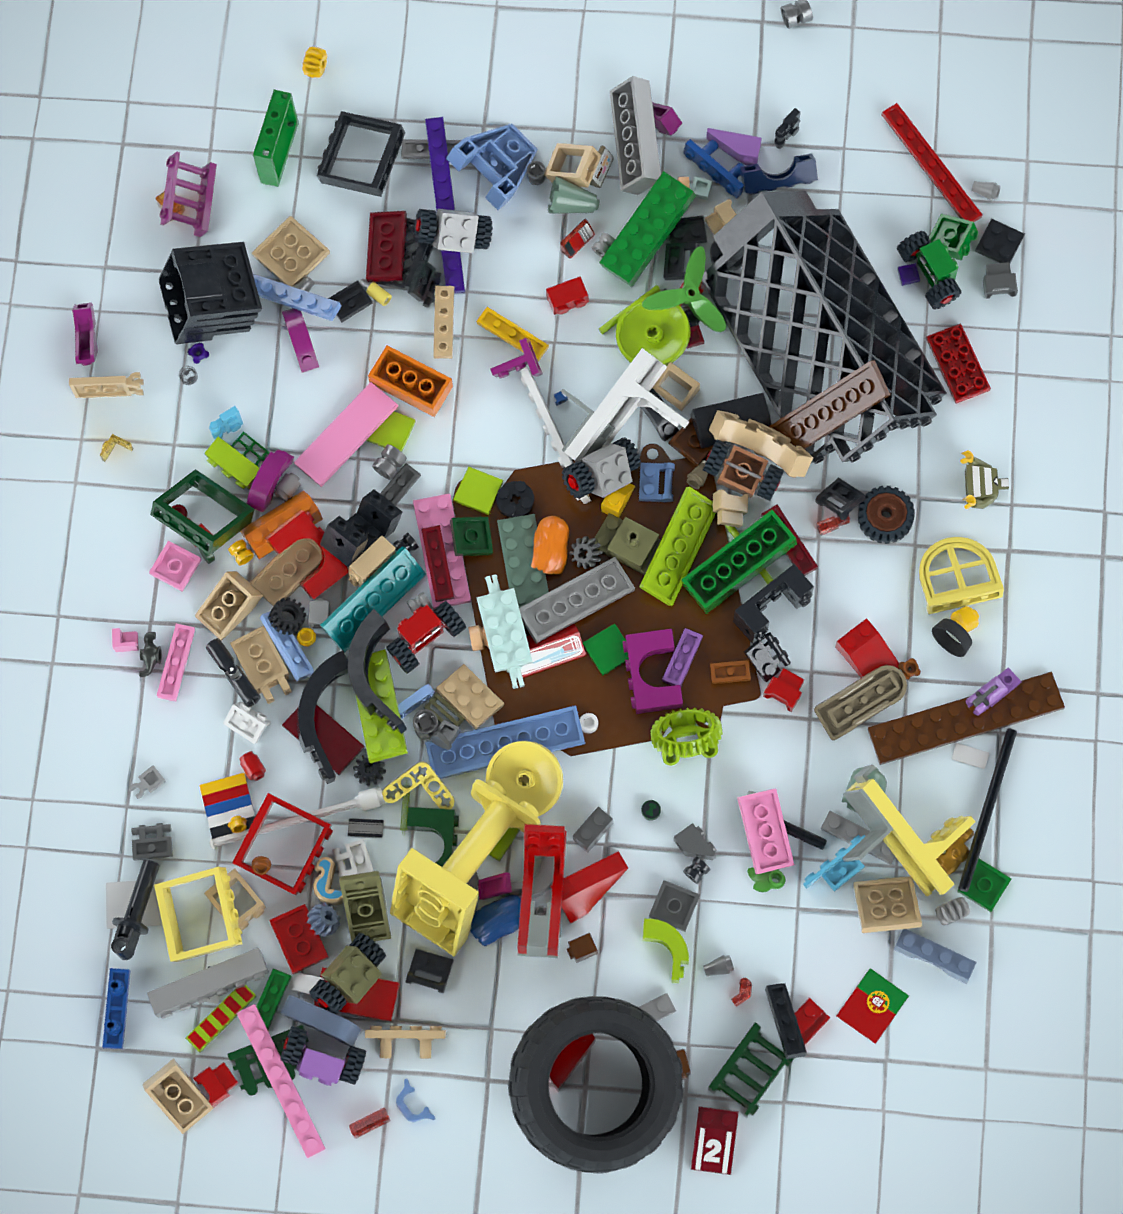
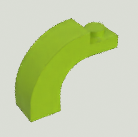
[643,918,689,984]

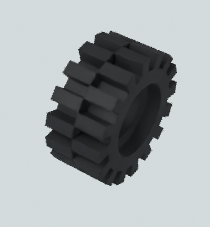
[269,597,307,635]

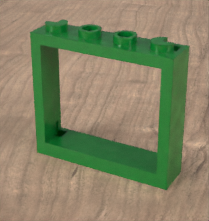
[253,89,299,187]

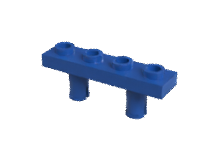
[683,139,744,199]
[102,968,131,1049]

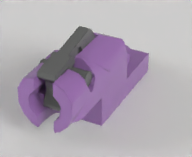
[966,667,1021,715]

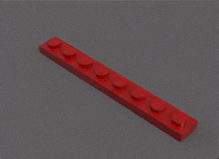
[882,103,983,222]

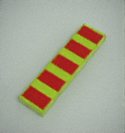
[186,985,257,1053]

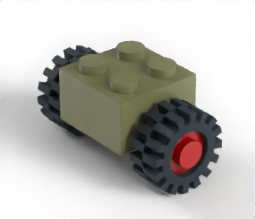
[309,933,386,1015]

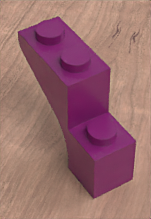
[72,302,98,366]

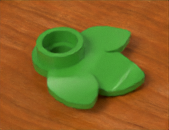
[747,867,786,892]

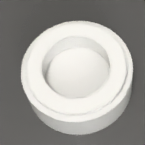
[579,713,598,734]

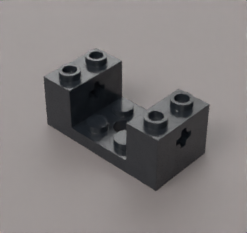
[320,489,403,567]
[733,564,814,644]

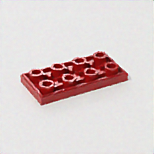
[926,323,991,404]
[314,967,400,1022]

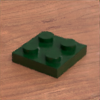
[450,517,493,556]

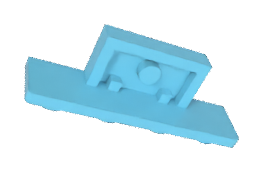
[803,835,866,892]

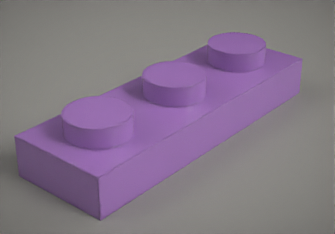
[662,628,703,687]

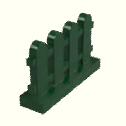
[227,1024,309,1096]

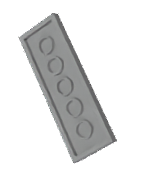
[519,557,635,644]

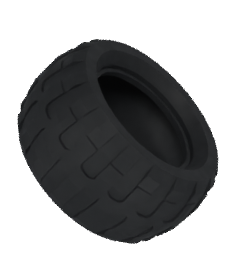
[508,996,684,1174]

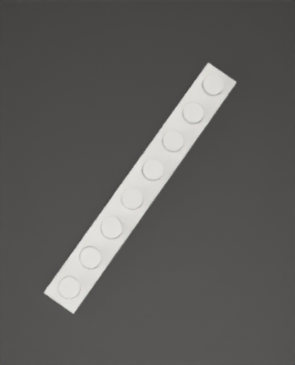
[520,367,591,504]

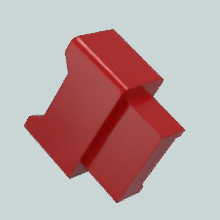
[763,668,804,712]
[193,1062,239,1107]

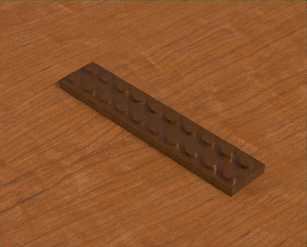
[867,671,1065,765]

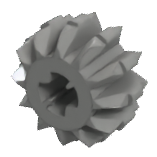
[935,897,970,925]

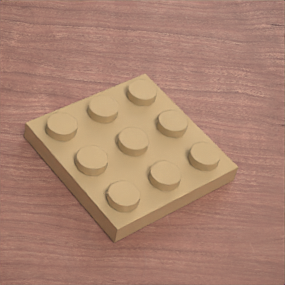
[252,215,330,287]
[853,876,922,933]

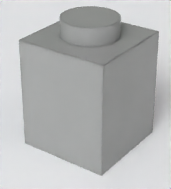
[308,598,331,628]

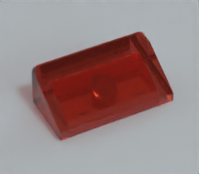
[349,1108,391,1138]

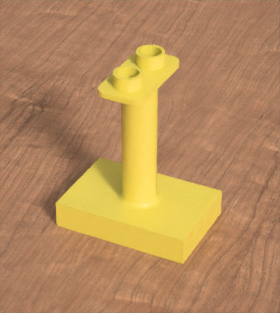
[390,779,541,957]

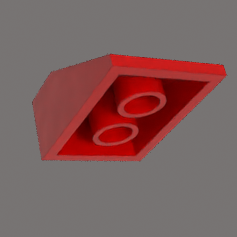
[835,618,900,678]

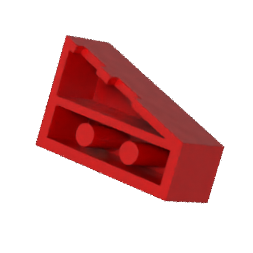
[549,1034,596,1092]

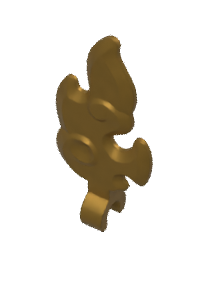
[936,828,974,875]

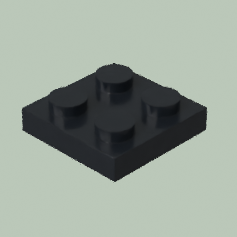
[975,218,1025,263]

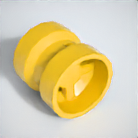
[228,539,254,566]

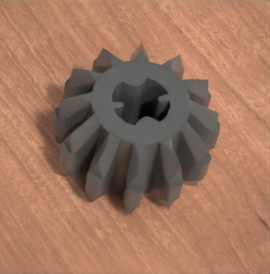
[570,536,603,569]

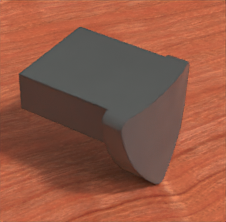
[430,720,461,750]

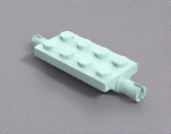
[476,575,533,689]

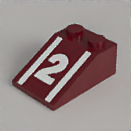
[691,1106,739,1175]

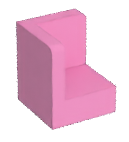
[112,628,139,652]

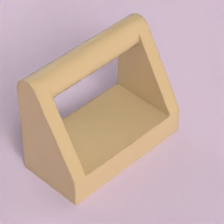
[653,362,700,411]

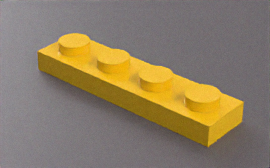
[476,307,549,362]

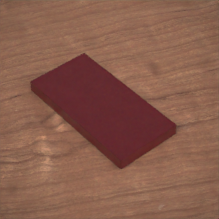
[366,211,407,282]
[282,704,365,776]

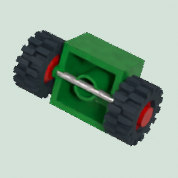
[896,231,962,310]

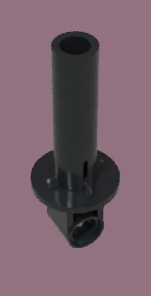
[111,860,160,960]

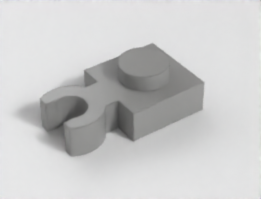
[129,765,166,799]

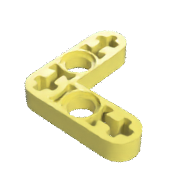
[382,761,455,809]

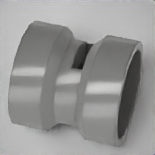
[592,232,615,258]
[407,592,433,615]

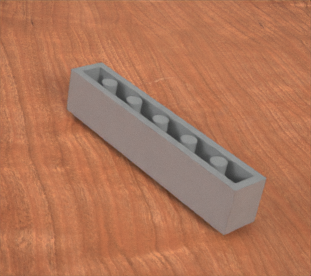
[147,948,269,1019]

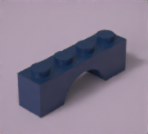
[740,153,818,195]

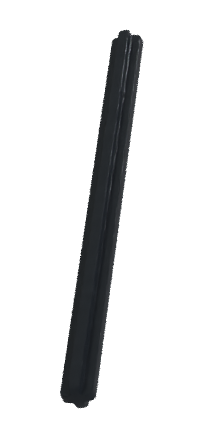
[958,728,1017,892]

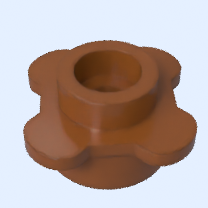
[898,658,921,680]

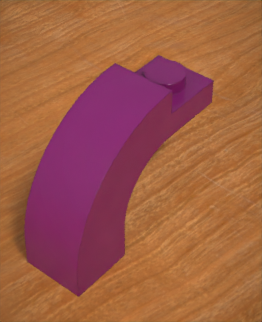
[282,308,319,373]
[246,449,294,513]

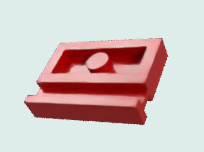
[795,997,831,1045]

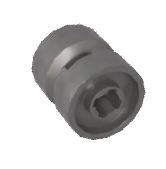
[780,0,813,29]
[372,444,407,480]
[413,709,439,740]

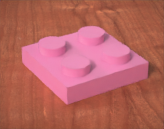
[149,541,202,592]

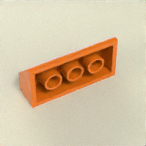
[240,490,323,559]

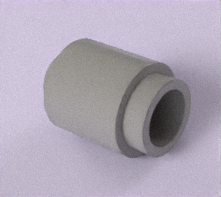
[274,473,301,502]

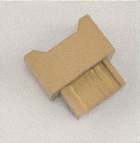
[705,198,737,235]
[713,490,748,528]

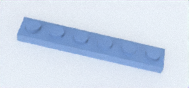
[253,274,341,321]

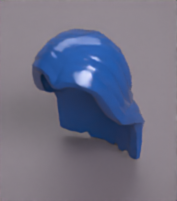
[470,895,521,946]

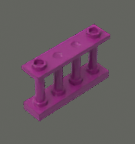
[159,151,217,237]

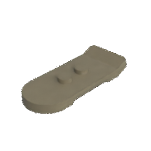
[814,666,907,740]

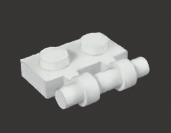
[332,839,374,877]

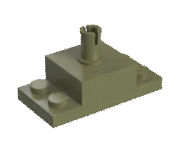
[595,513,661,575]
[339,871,391,941]

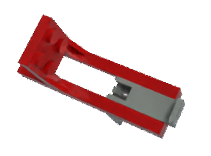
[517,824,567,958]

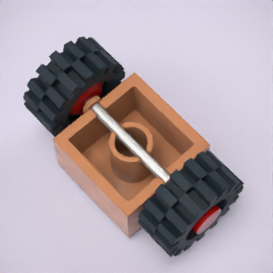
[703,439,784,501]

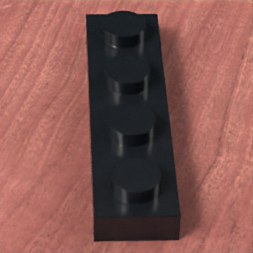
[765,983,807,1059]

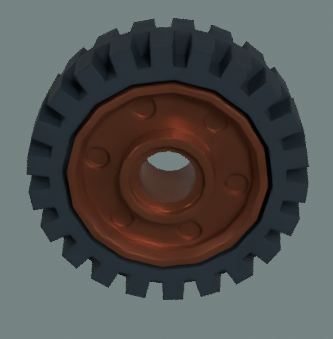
[858,485,915,544]

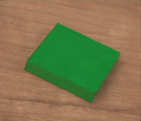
[583,624,629,676]
[957,858,1012,913]

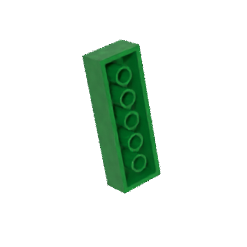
[599,171,696,287]
[681,510,797,614]

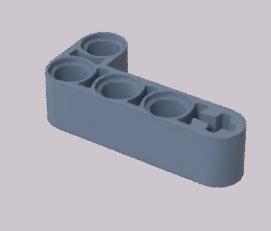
[281,995,361,1047]

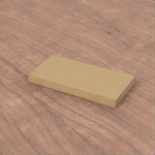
[250,538,322,606]

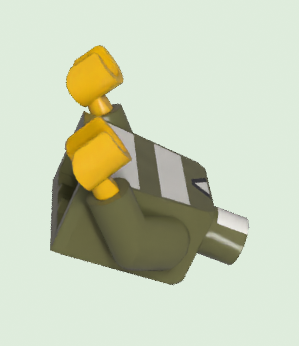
[960,450,1009,509]

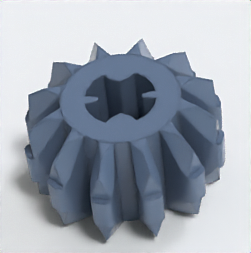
[307,902,341,937]

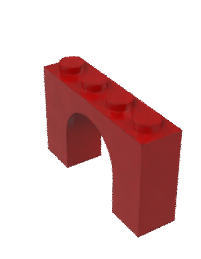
[265,510,349,600]

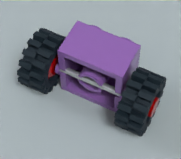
[280,1026,366,1086]

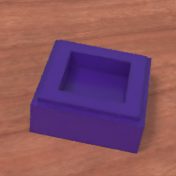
[897,263,920,286]

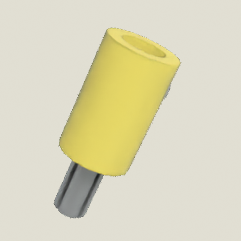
[359,279,392,306]

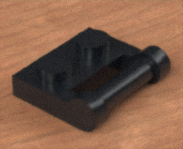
[663,242,700,280]
[815,477,866,520]
[405,949,454,994]

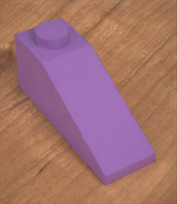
[707,128,762,165]

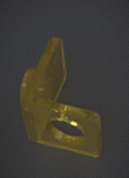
[100,434,134,462]

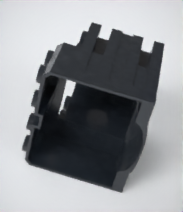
[159,242,262,344]

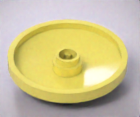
[486,741,563,817]

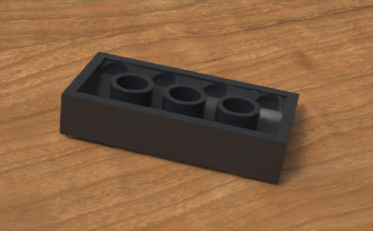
[690,392,772,449]

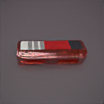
[560,219,595,259]

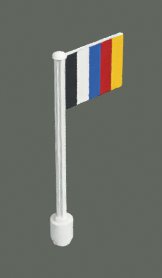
[199,773,385,849]

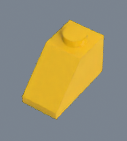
[601,484,635,518]

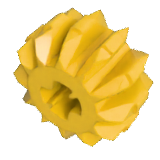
[302,47,327,78]

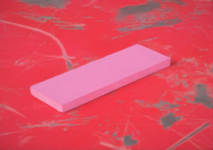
[294,382,398,487]

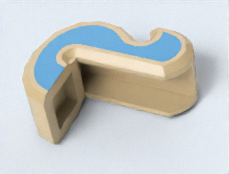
[313,857,344,906]

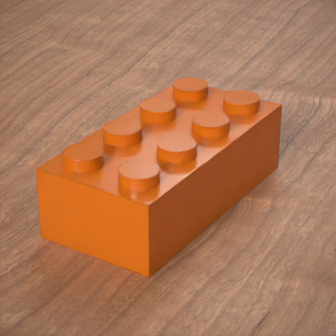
[368,345,453,417]

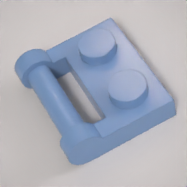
[639,463,675,502]

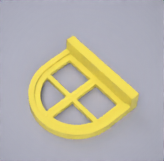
[919,537,1004,615]

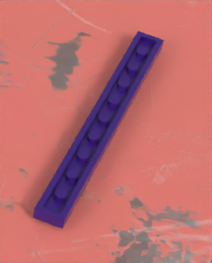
[425,117,465,294]

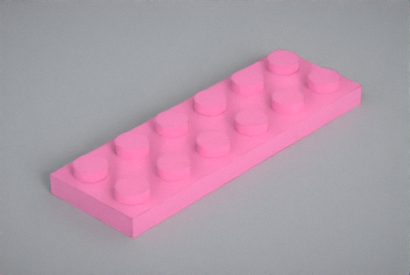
[413,493,471,609]

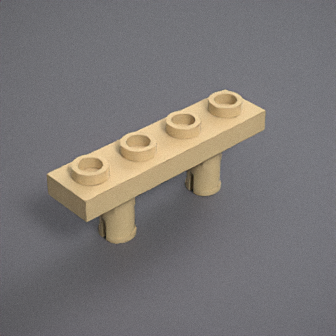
[433,286,454,359]
[365,1026,446,1059]

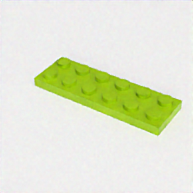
[639,487,716,606]
[355,649,408,763]

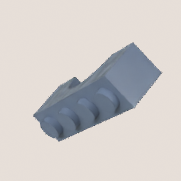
[894,929,977,984]

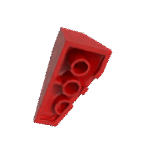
[550,851,629,924]

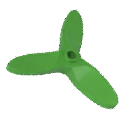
[642,246,726,332]

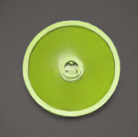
[616,296,690,366]

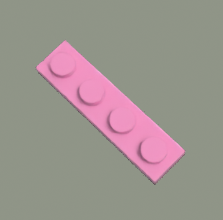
[157,623,196,702]

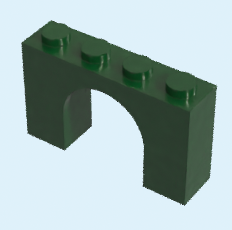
[407,807,459,867]

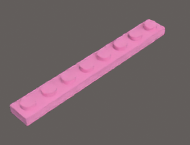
[237,1004,326,1158]

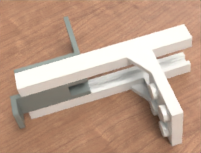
[561,348,689,463]

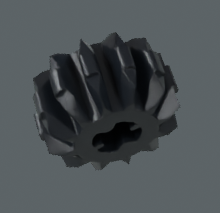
[353,754,386,787]

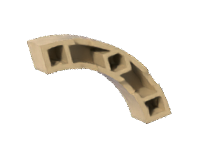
[709,410,813,478]

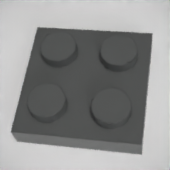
[649,880,700,932]

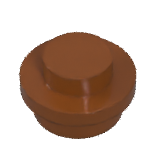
[251,856,271,875]

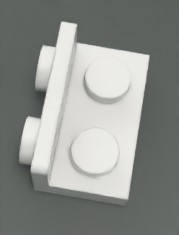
[223,702,271,744]

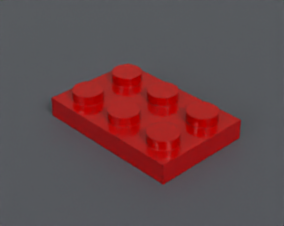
[269,904,329,974]

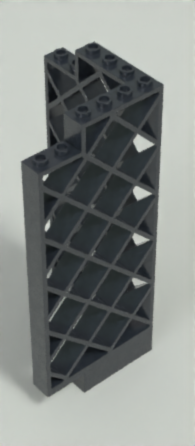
[702,191,947,464]

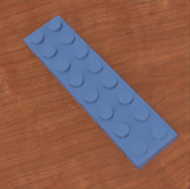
[425,706,585,779]

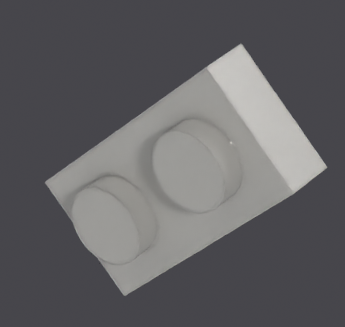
[638,993,676,1021]

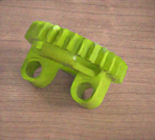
[651,707,723,766]

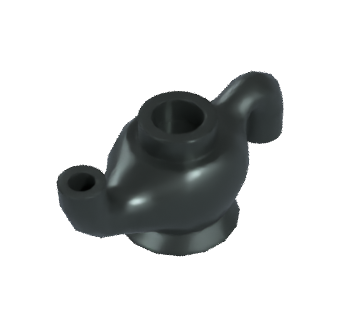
[139,632,162,677]

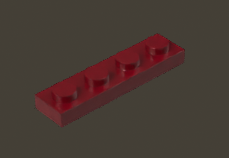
[761,504,818,576]
[421,525,455,602]

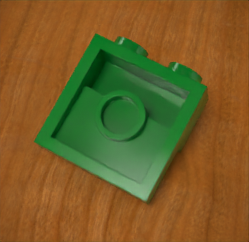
[929,213,978,260]

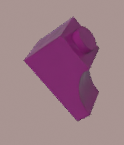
[652,102,683,136]

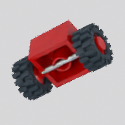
[386,601,466,674]

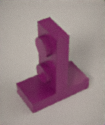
[490,338,543,379]

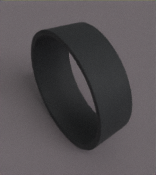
[932,618,972,657]

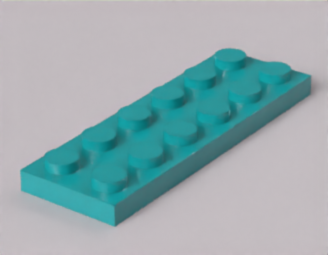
[320,546,426,653]

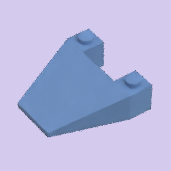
[446,124,538,210]

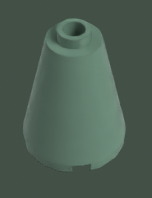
[548,177,600,214]

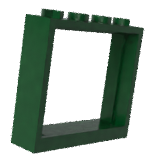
[150,469,255,556]

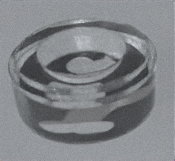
[178,366,198,385]

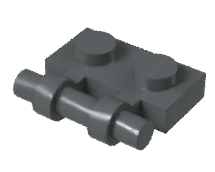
[131,823,173,861]

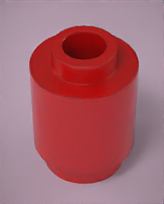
[239,751,266,781]

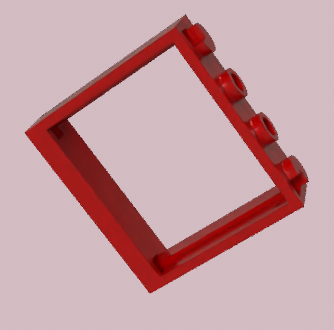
[232,793,333,896]

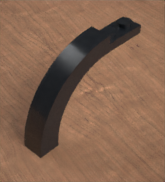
[348,609,407,735]
[297,650,348,784]

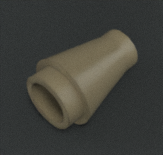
[687,460,708,489]

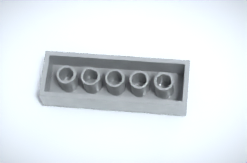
[609,76,661,195]

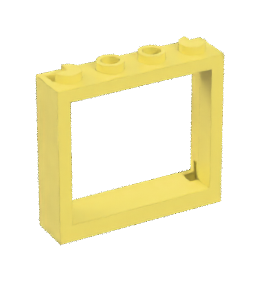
[154,867,243,962]

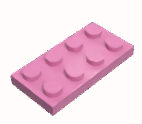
[737,788,794,874]

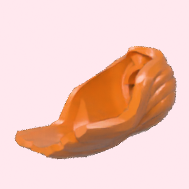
[531,516,569,574]

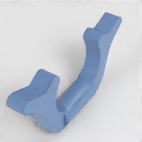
[396,1079,435,1122]

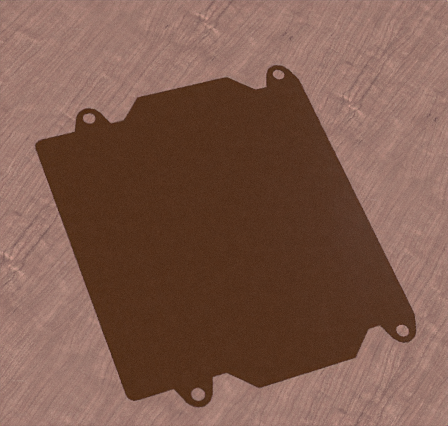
[452,443,761,756]

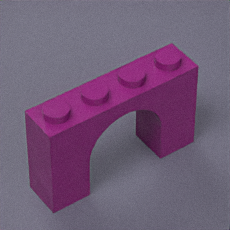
[622,629,683,714]

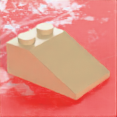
[195,571,263,640]
[142,1058,214,1134]

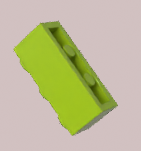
[204,436,260,490]

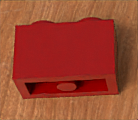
[546,276,589,315]

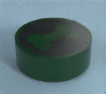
[641,800,661,821]

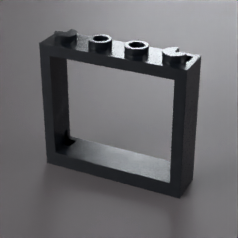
[317,111,405,197]

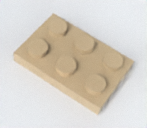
[436,664,504,730]

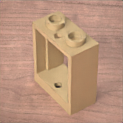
[544,143,601,188]
[348,536,396,587]
[204,868,266,930]

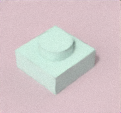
[691,177,712,200]

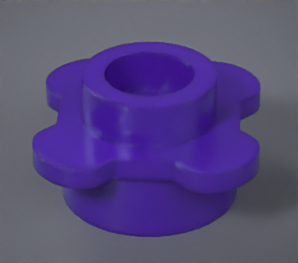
[187,342,209,364]

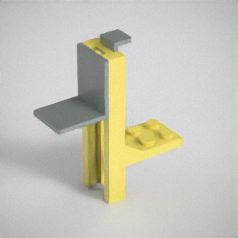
[842,765,976,896]

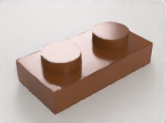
[710,660,751,684]

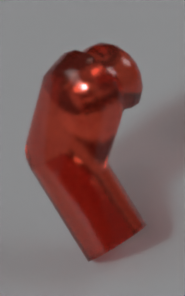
[731,978,752,1007]

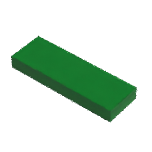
[256,968,292,1031]

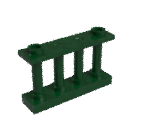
[708,1022,794,1118]

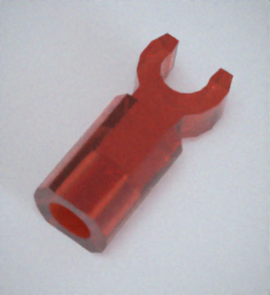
[816,516,850,536]

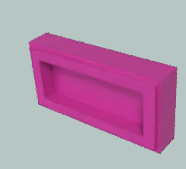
[478,872,512,900]

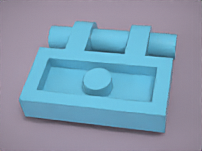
[209,406,243,439]

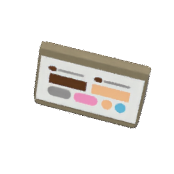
[590,145,614,188]

